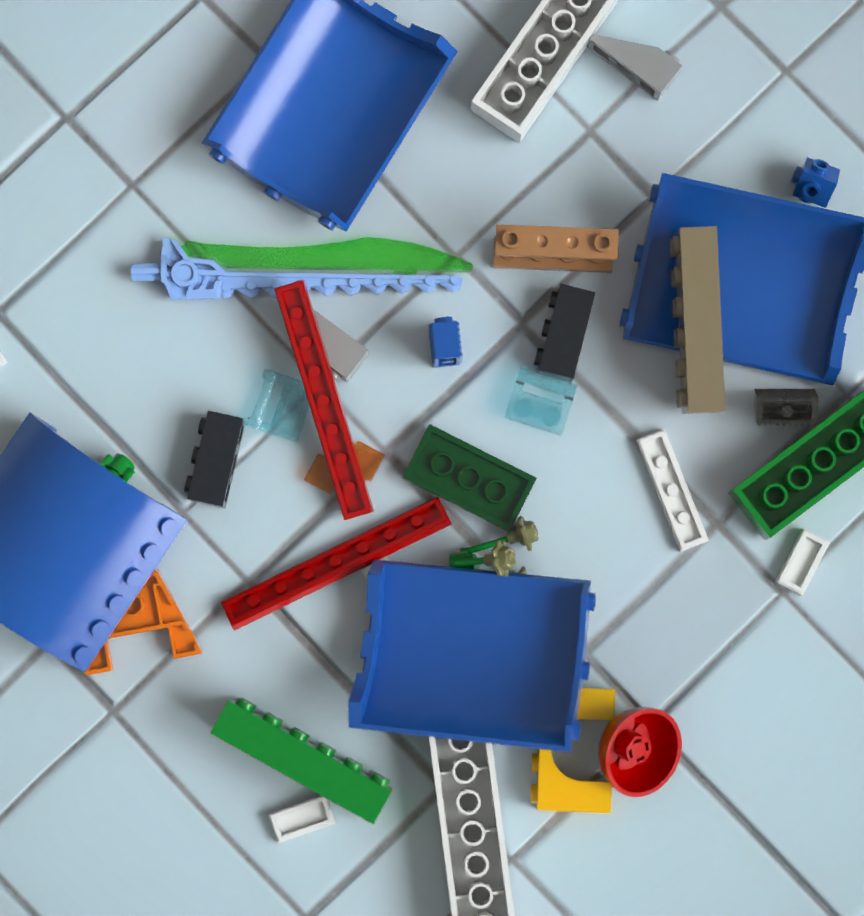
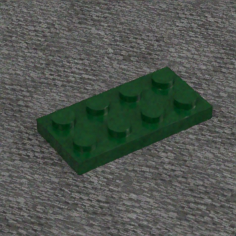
[402,424,537,532]

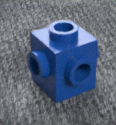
[791,157,840,208]

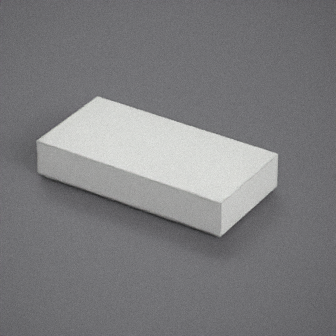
[774,528,830,596]
[268,795,336,844]

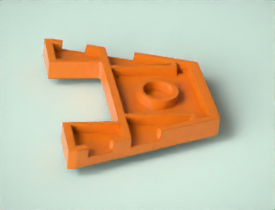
[84,569,202,676]

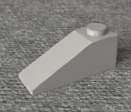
[588,35,682,101]
[313,309,369,383]

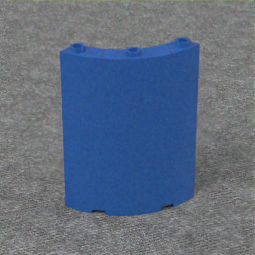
[202,0,458,232]
[619,173,864,386]
[348,560,596,752]

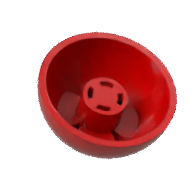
[598,707,682,797]

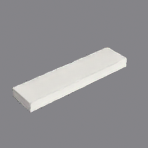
[636,429,709,552]

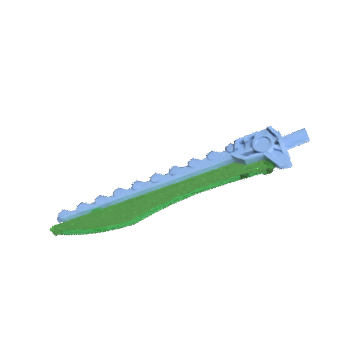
[131,237,473,300]

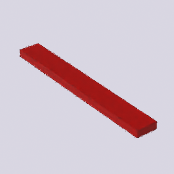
[274,280,374,520]
[221,497,452,631]

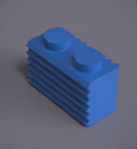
[429,316,463,368]

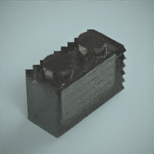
[754,389,818,426]

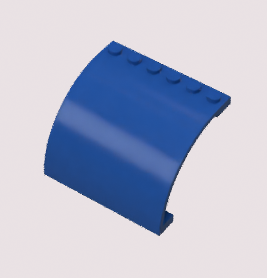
[0,412,188,672]

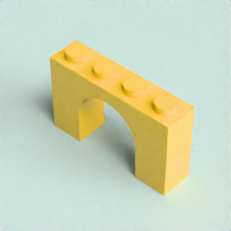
[530,688,615,813]

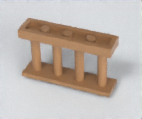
[493,224,619,273]

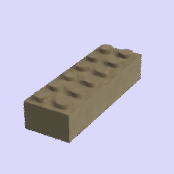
[669,226,726,414]

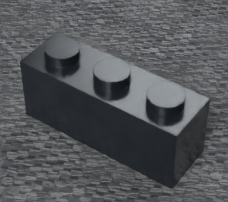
[533,284,596,383]
[184,411,246,509]

